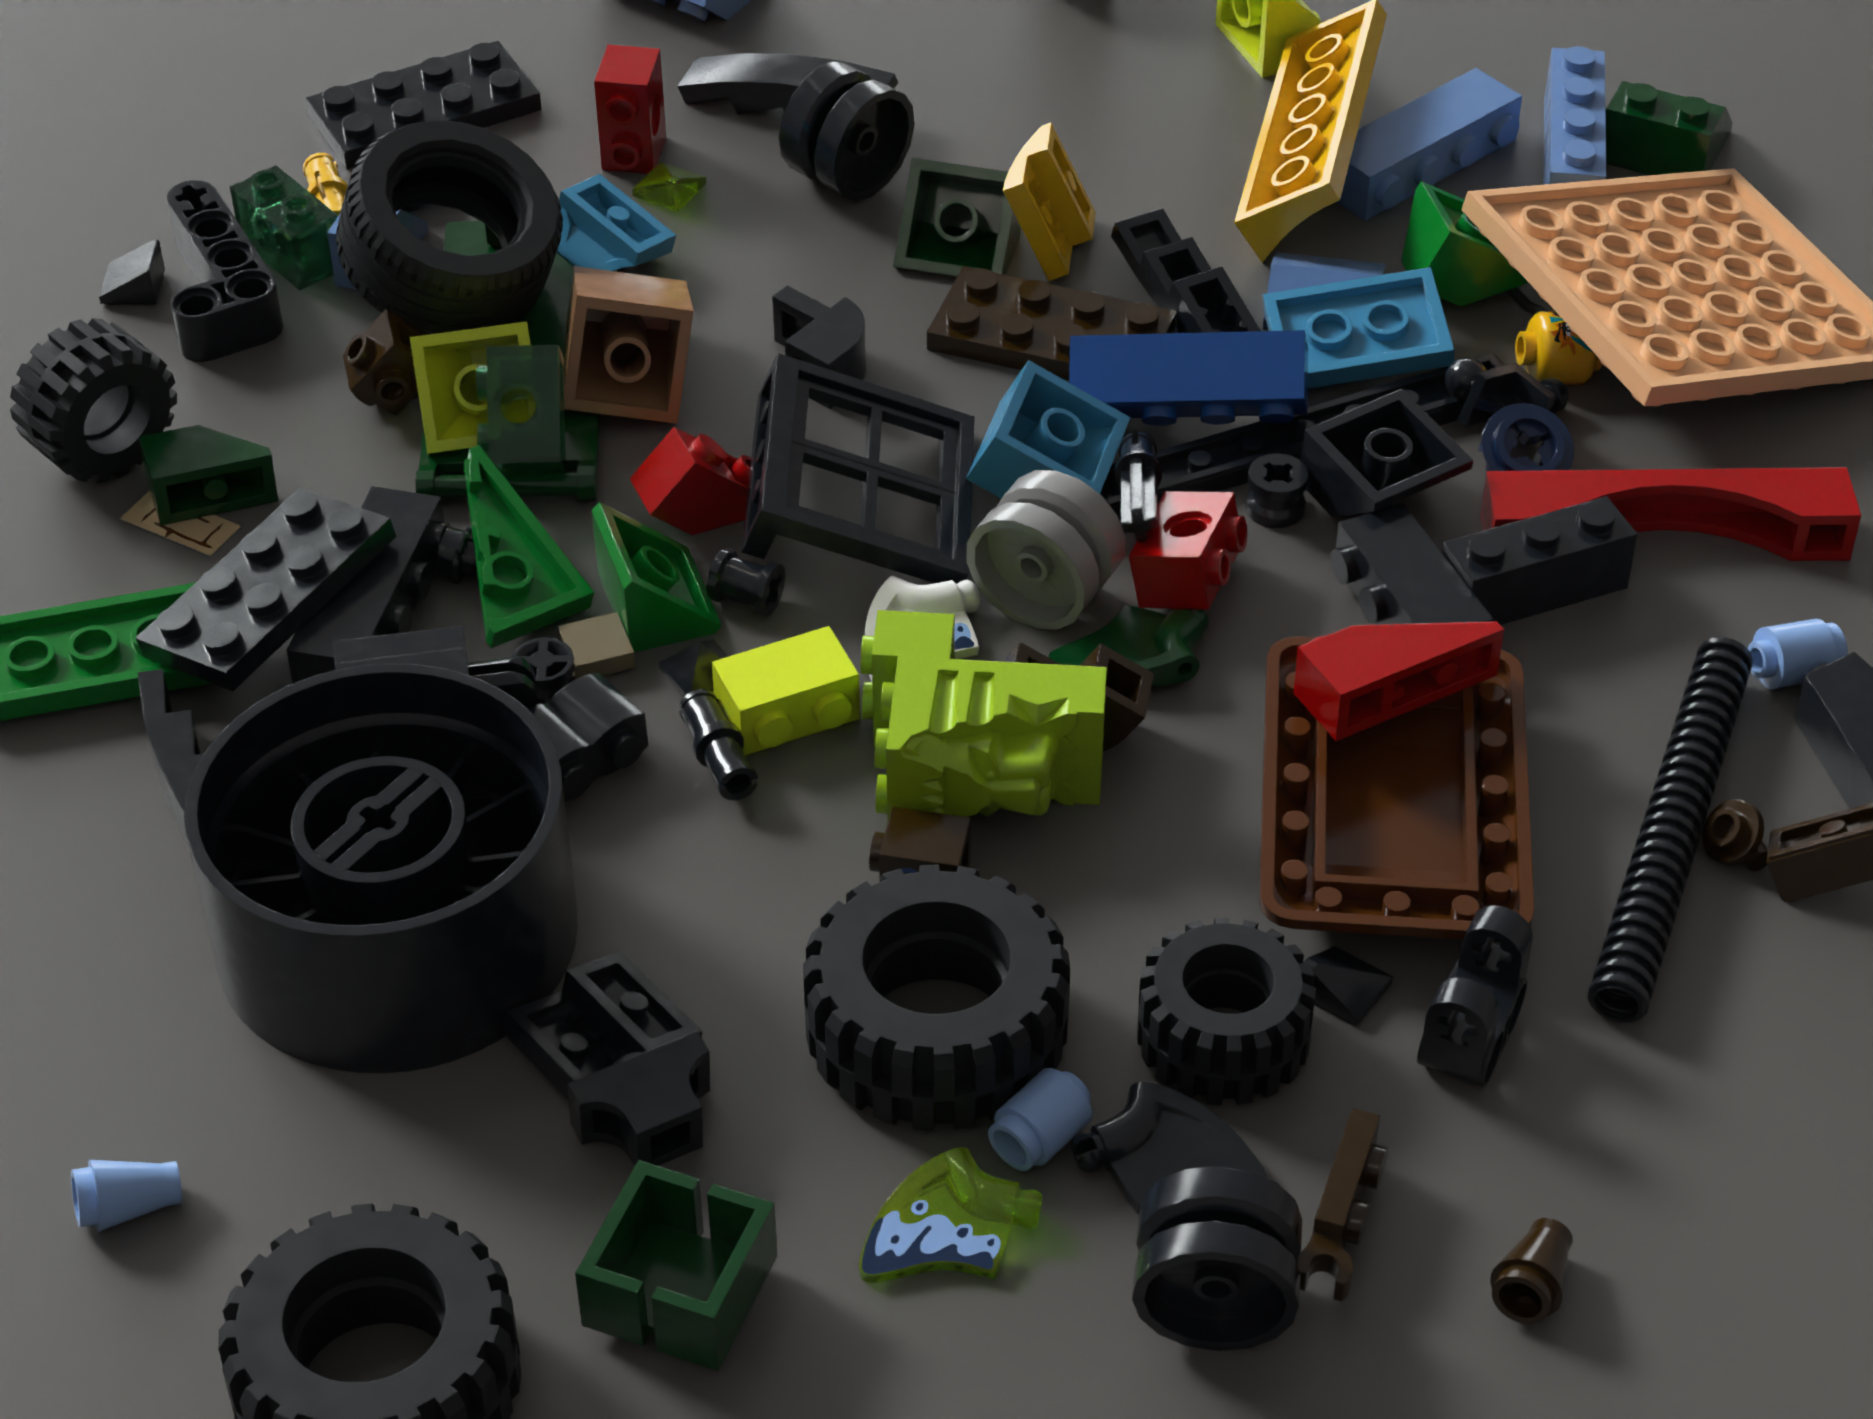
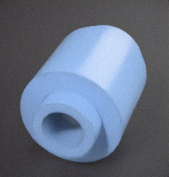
[1748,618,1848,689]
[988,1068,1093,1171]

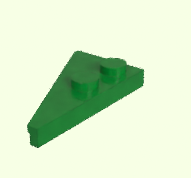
[464,445,594,649]

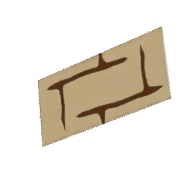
[119,490,242,556]

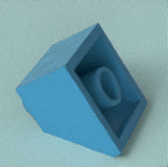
[966,360,1131,499]

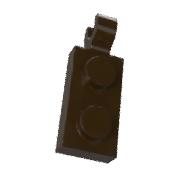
[1297,1108,1388,1302]

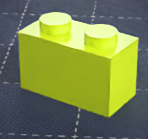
[712,626,860,755]

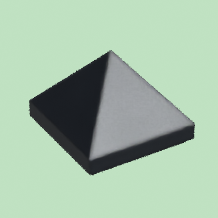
[659,639,728,698]

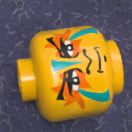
[1515,311,1602,385]

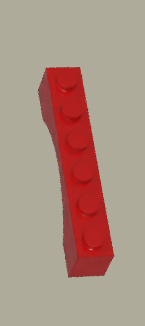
[1480,467,1862,561]

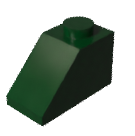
[139,425,278,526]

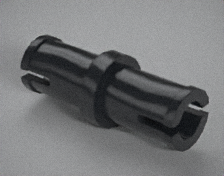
[678,689,758,801]

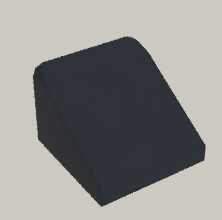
[99,240,165,304]

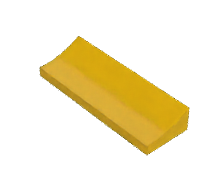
[1234,0,1387,263]

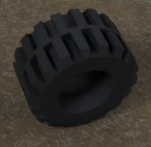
[10,318,177,483]
[1137,918,1316,1105]

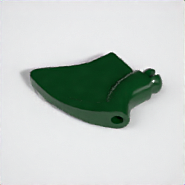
[1048,605,1209,686]

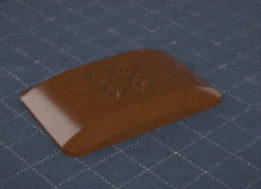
[1259,636,1534,942]

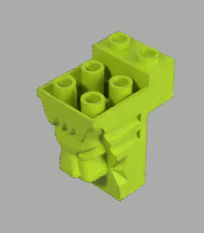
[860,610,1107,824]

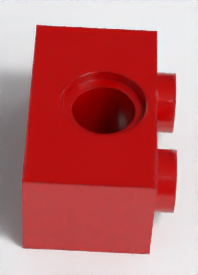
[594,44,666,174]
[1129,491,1248,610]

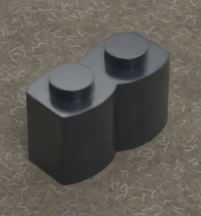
[528,673,649,801]

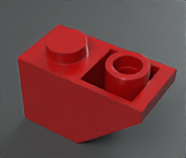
[629,427,751,535]

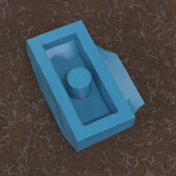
[557,174,677,271]

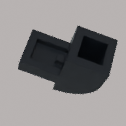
[772,285,866,409]

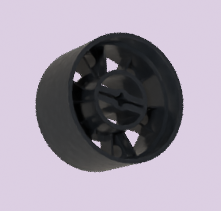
[184,663,578,1073]

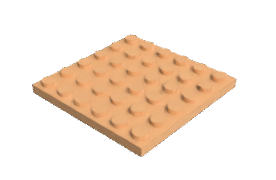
[1461,168,1873,407]

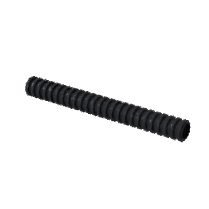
[1587,637,1753,1023]

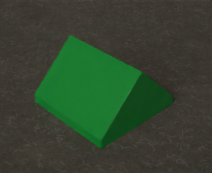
[592,502,722,653]

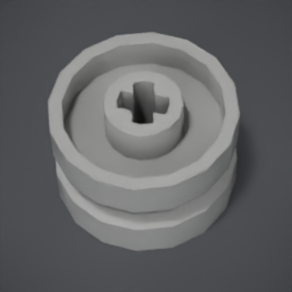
[967,470,1126,630]

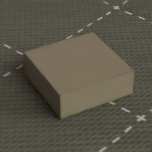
[558,612,636,679]

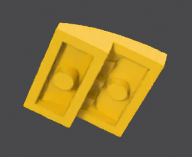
[1003,123,1096,281]

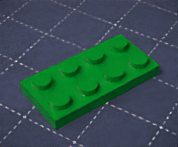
[0,582,212,721]

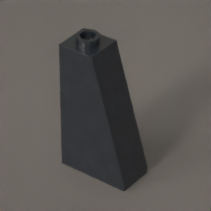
[1795,652,1873,809]

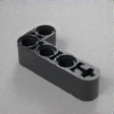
[167,180,283,362]

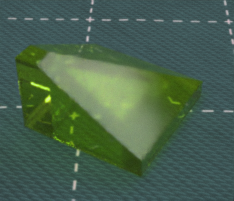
[632,162,707,212]

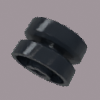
[779,61,915,201]
[1132,1166,1302,1351]

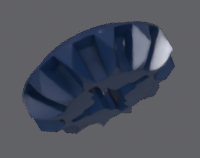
[1478,403,1574,471]

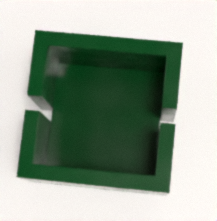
[575,1160,778,1371]

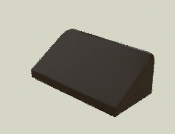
[1766,803,1873,902]

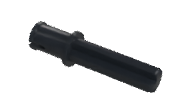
[1115,432,1162,541]

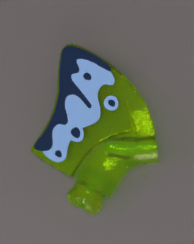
[859,1147,1043,1283]

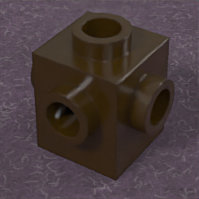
[343,309,429,416]

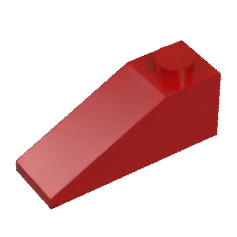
[1293,621,1504,741]

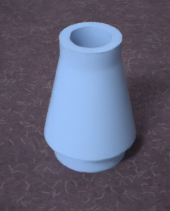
[71,1160,182,1232]

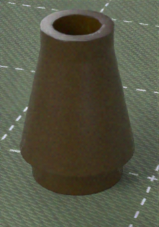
[1490,1218,1573,1324]

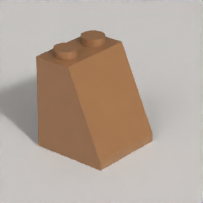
[562,266,694,424]

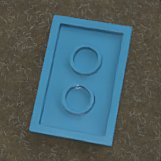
[1263,267,1454,389]

